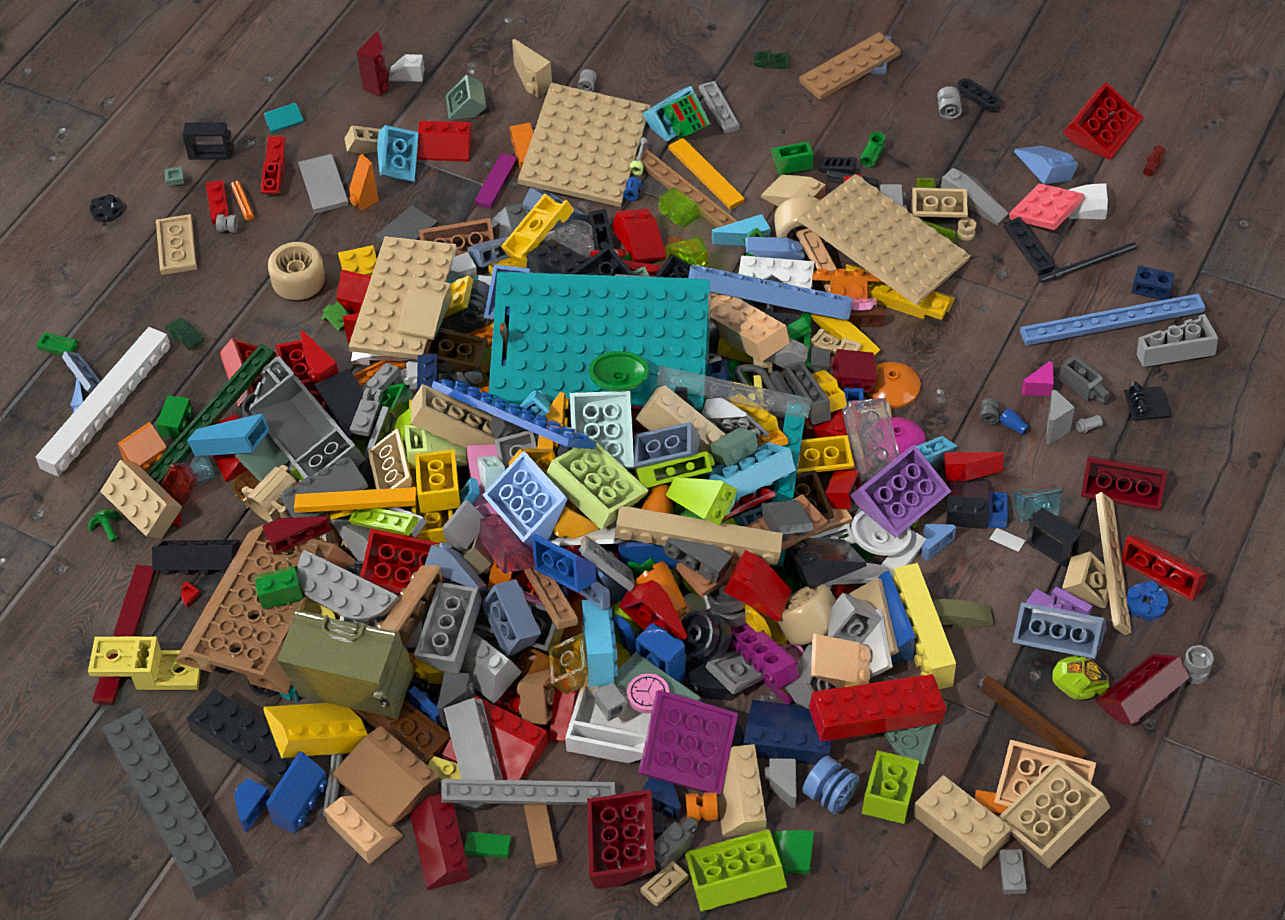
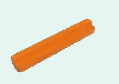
[231,181,254,221]

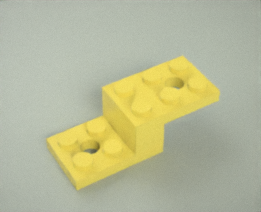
[88,637,201,690]

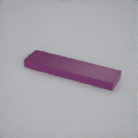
[474,153,518,209]

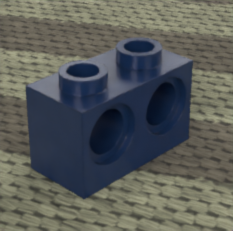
[1131,265,1175,300]

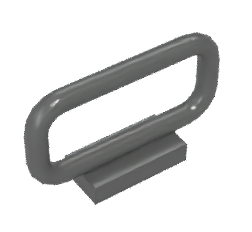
[734,364,796,421]

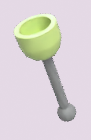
[629,137,647,175]

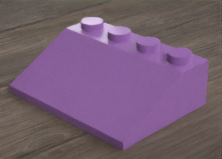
[850,444,951,538]

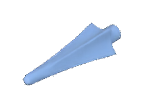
[70,379,84,413]

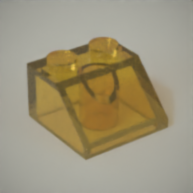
[549,633,588,694]

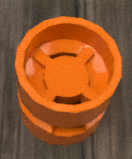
[686,792,718,822]

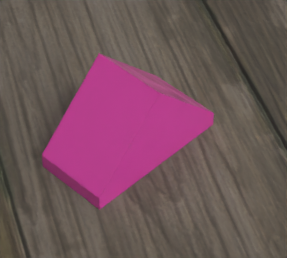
[1022,361,1054,396]

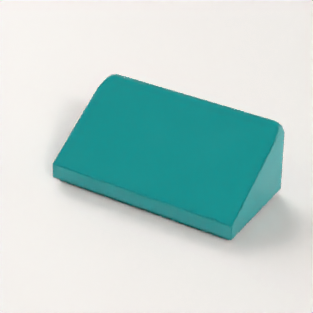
[264,103,304,133]

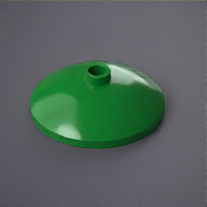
[589,351,649,392]

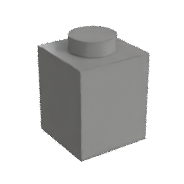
[595,683,627,722]

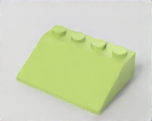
[546,438,649,530]

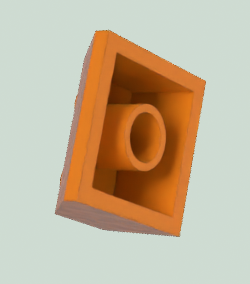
[118,422,167,473]

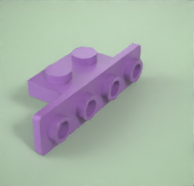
[1026,587,1107,634]

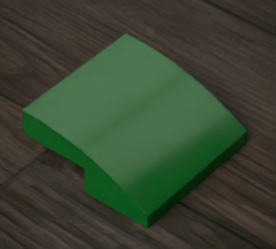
[771,830,814,876]

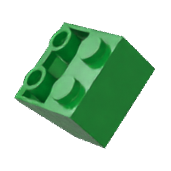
[770,142,813,175]

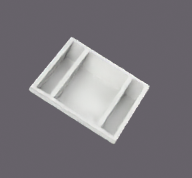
[565,668,651,763]

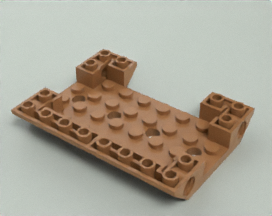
[176,525,356,694]

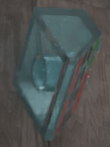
[1013,484,1063,522]

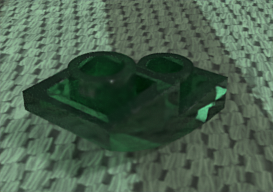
[753,49,790,69]
[165,317,205,351]

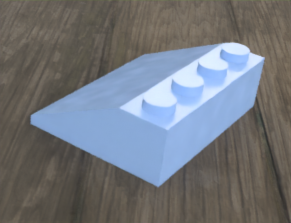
[483,451,568,549]

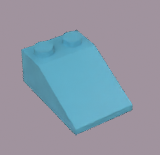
[377,125,418,182]

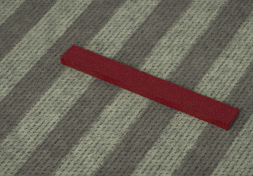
[92,565,156,705]

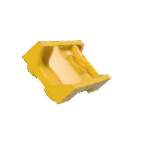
[501,194,574,262]

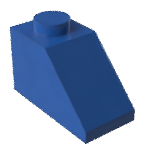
[234,778,270,832]

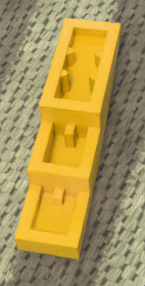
[811,313,880,356]

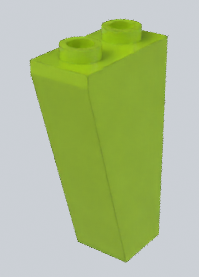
[636,450,714,488]
[665,477,738,526]

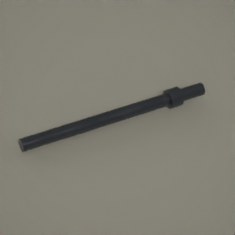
[1039,242,1137,283]

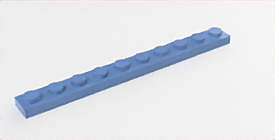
[1020,294,1205,346]

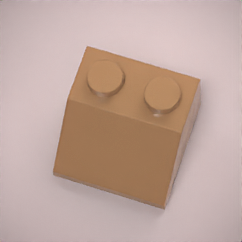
[517,668,558,724]

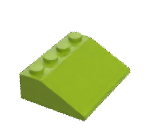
[685,829,787,911]

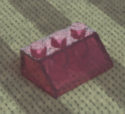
[479,514,534,574]

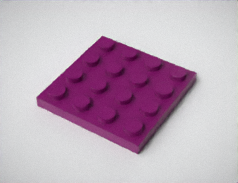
[638,690,738,796]

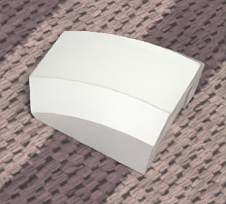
[1068,183,1108,219]

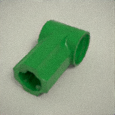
[860,132,885,168]
[786,317,812,341]

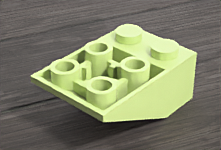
[404,425,467,469]

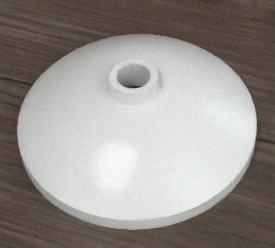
[851,511,911,556]

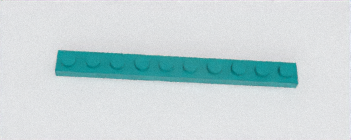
[768,402,807,567]

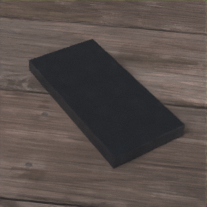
[315,369,379,439]

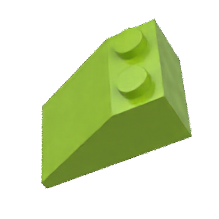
[862,750,919,824]

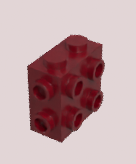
[830,349,878,393]

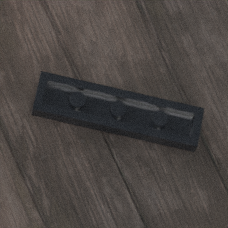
[1003,217,1055,276]

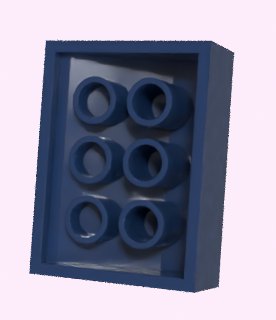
[744,700,832,765]

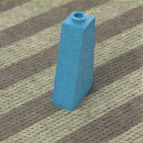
[187,414,270,456]

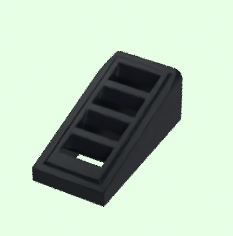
[818,157,857,174]

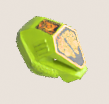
[1052,656,1109,700]

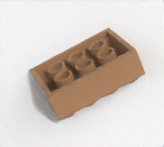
[332,726,439,827]

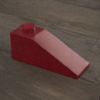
[262,516,331,555]

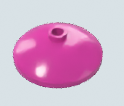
[867,417,926,464]

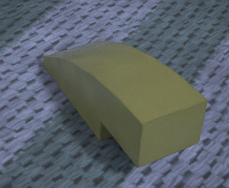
[932,599,993,629]

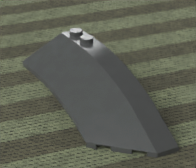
[249,355,366,478]

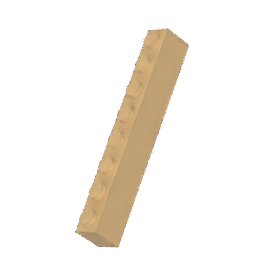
[614,506,783,565]

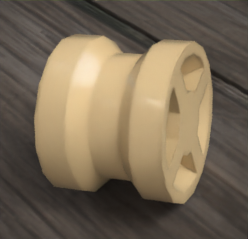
[957,218,976,241]

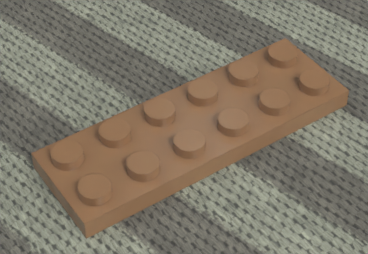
[799,32,900,100]

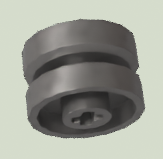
[707,583,756,627]

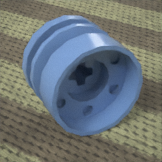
[803,756,860,814]

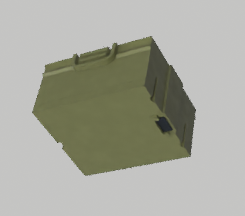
[277,610,415,719]

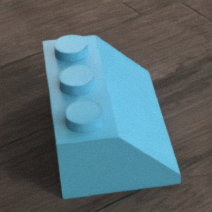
[643,86,707,141]

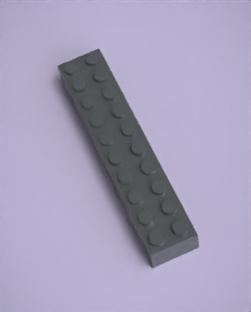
[102,707,236,900]

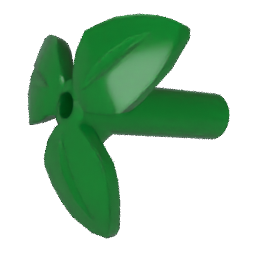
[88,509,122,542]

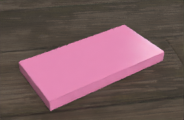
[466,445,500,518]

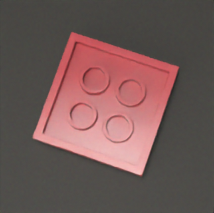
[1009,184,1085,230]

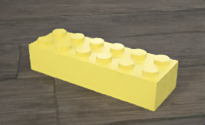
[892,563,956,689]

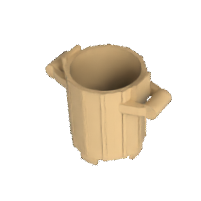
[242,465,301,522]

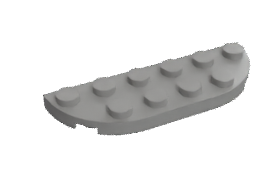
[297,550,401,622]

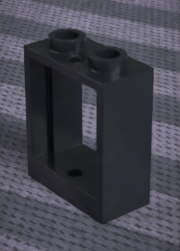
[182,122,234,160]
[1026,507,1082,568]

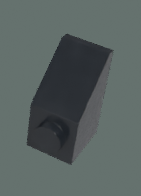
[689,660,735,701]

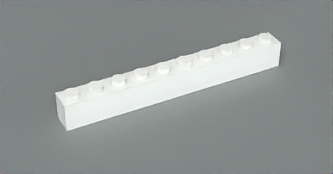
[36,327,170,477]

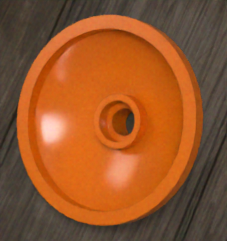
[866,362,921,408]

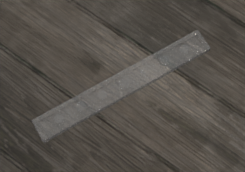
[655,366,811,419]

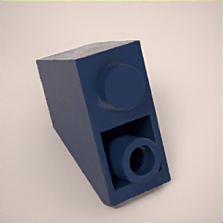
[641,777,681,820]

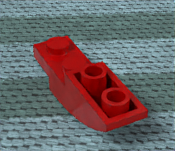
[261,136,286,194]

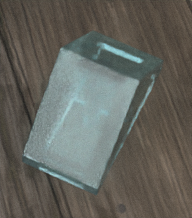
[183,455,216,489]

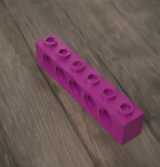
[730,623,799,689]

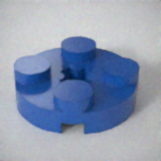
[1127,581,1168,621]

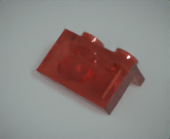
[160,463,199,508]

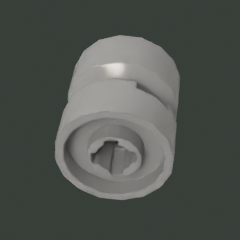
[937,86,962,120]
[1183,645,1214,684]

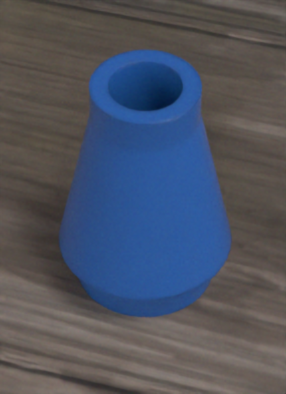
[999,408,1029,435]

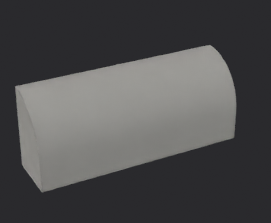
[443,698,503,780]

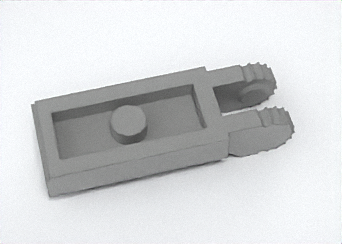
[350,388,383,436]

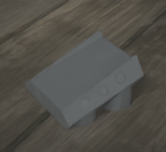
[762,500,814,542]

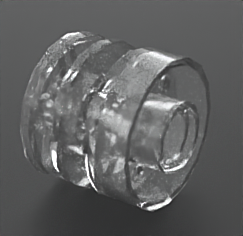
[555,220,595,259]

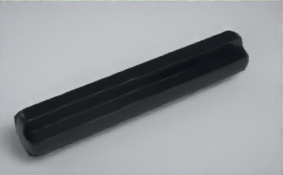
[826,170,878,188]

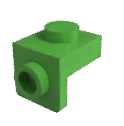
[321,302,350,331]

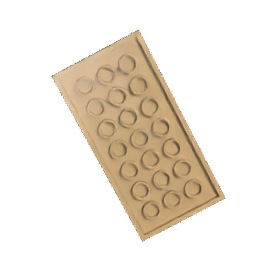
[349,236,457,359]

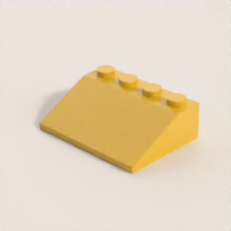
[263,703,368,758]

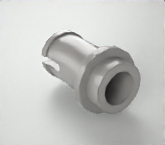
[1076,415,1103,433]

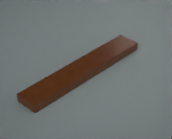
[982,676,1087,760]

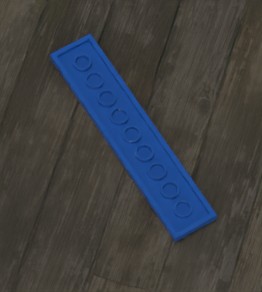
[432,379,596,449]

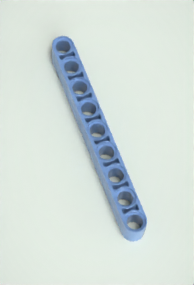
[688,265,853,319]

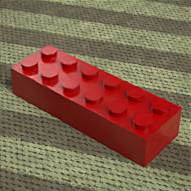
[808,674,947,742]

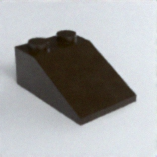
[423,329,488,374]
[793,470,834,520]

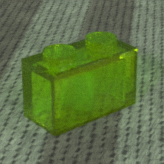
[658,187,698,229]

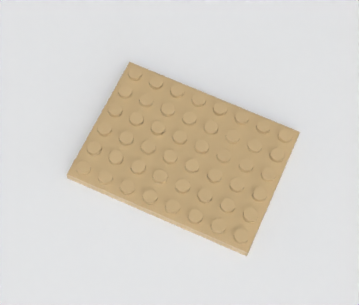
[517,83,650,207]
[798,174,971,305]

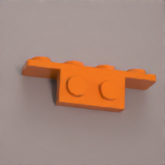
[812,268,881,299]

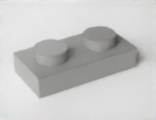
[999,849,1027,894]

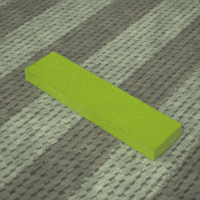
[348,508,419,536]

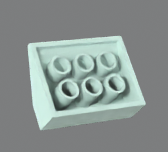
[570,391,634,470]

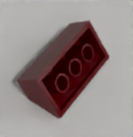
[1081,455,1167,510]
[1095,654,1190,725]
[410,794,470,890]

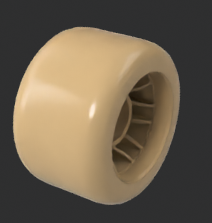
[774,196,827,253]
[268,242,325,300]
[777,584,836,646]

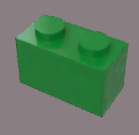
[156,395,194,439]

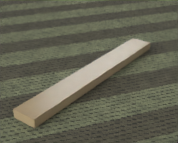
[1096,492,1131,635]

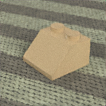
[1062,552,1109,608]

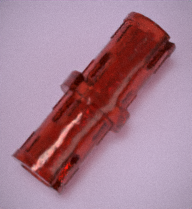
[1143,145,1165,177]

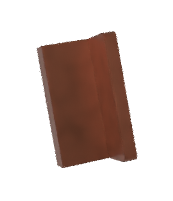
[846,308,885,327]

